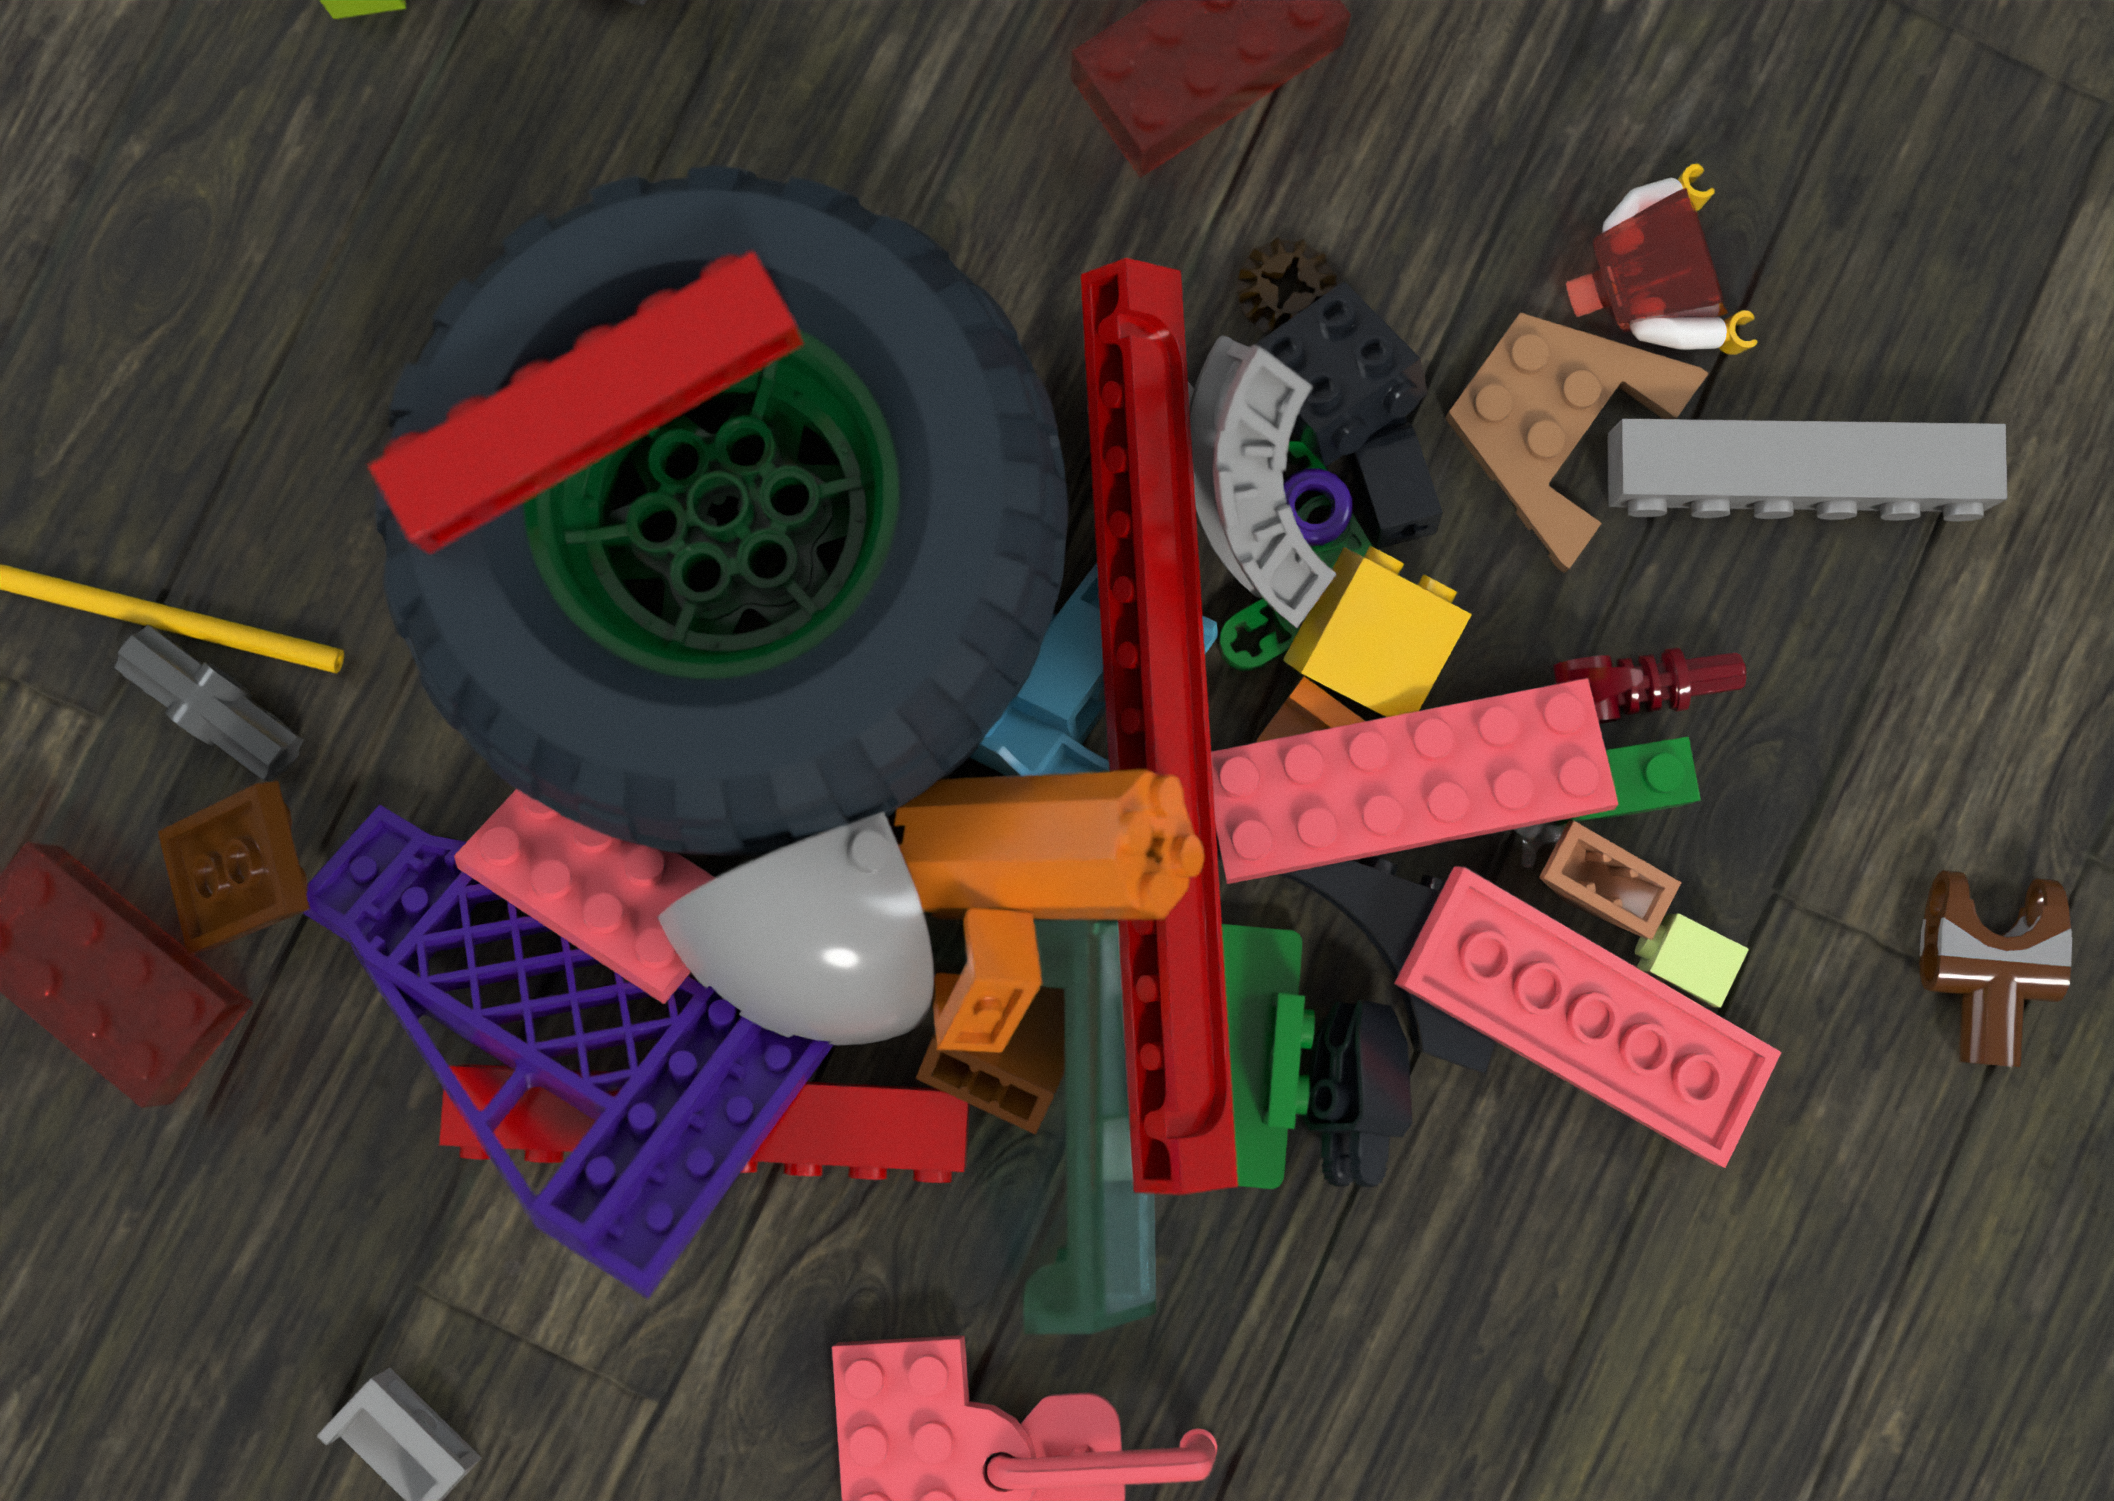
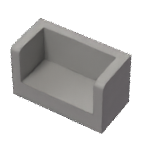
[317,1368,482,1501]

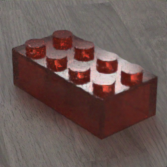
[1071,0,1351,178]
[0,842,253,1108]

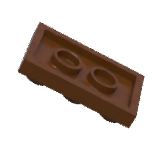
[158,781,310,954]

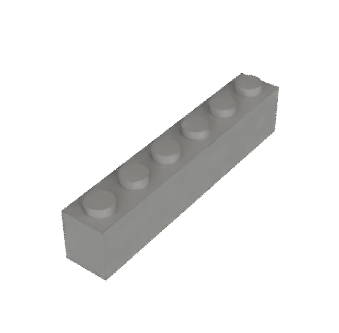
[1608,419,2007,521]

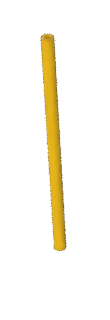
[0,564,344,674]

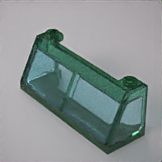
[1024,919,1156,1334]

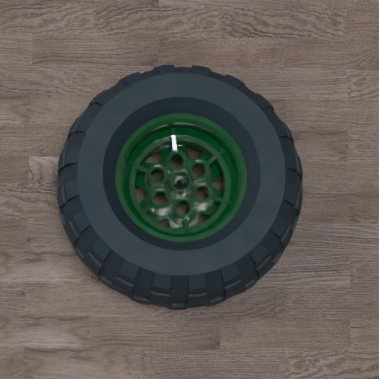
[375,166,1068,856]

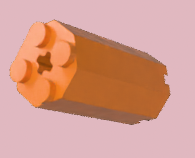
[895,770,1203,920]

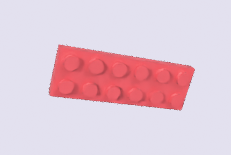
[1211,678,1618,884]
[1394,867,1782,1168]

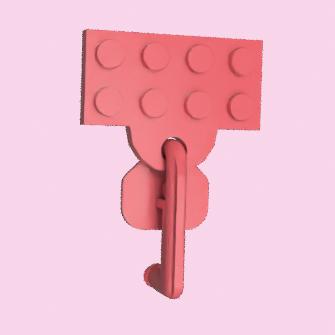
[832,1335,1217,1501]

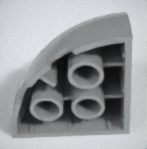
[658,812,934,1045]

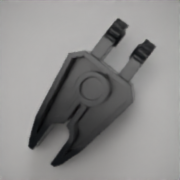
[1302,1000,1413,1187]

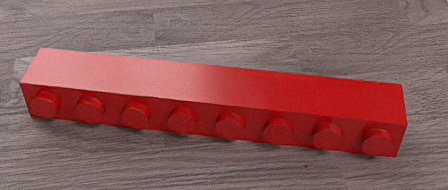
[439,1063,970,1183]

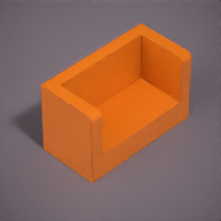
[932,908,1042,1053]

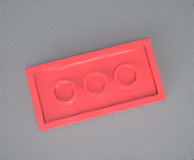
[454,789,716,1004]

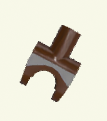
[1919,870,2072,1067]

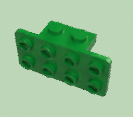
[1222,924,1315,1189]

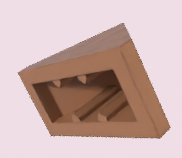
[1539,820,1681,940]

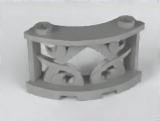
[1189,335,1336,628]

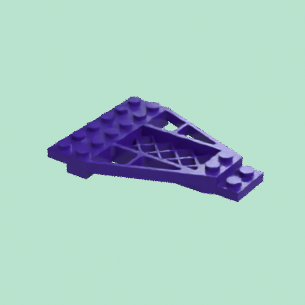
[303,805,833,1299]

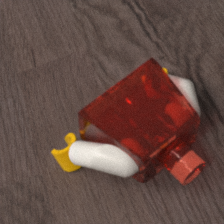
[1566,164,1757,355]

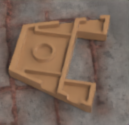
[1445,313,1709,573]

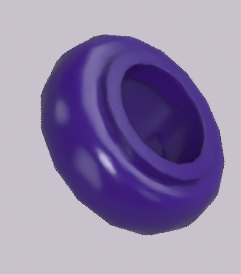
[1283,468,1352,546]

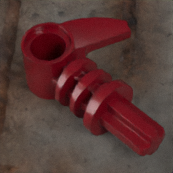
[1553,647,1747,724]

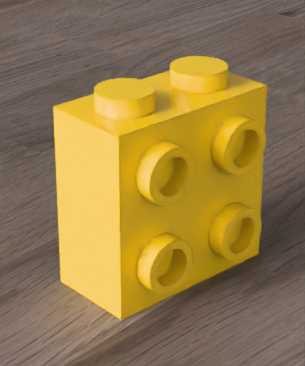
[1283,546,1472,717]

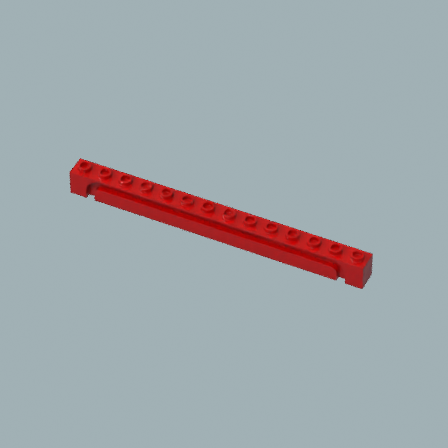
[1080,258,1238,1194]

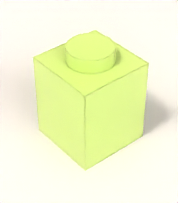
[1635,913,1749,1007]

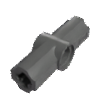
[114,625,304,782]

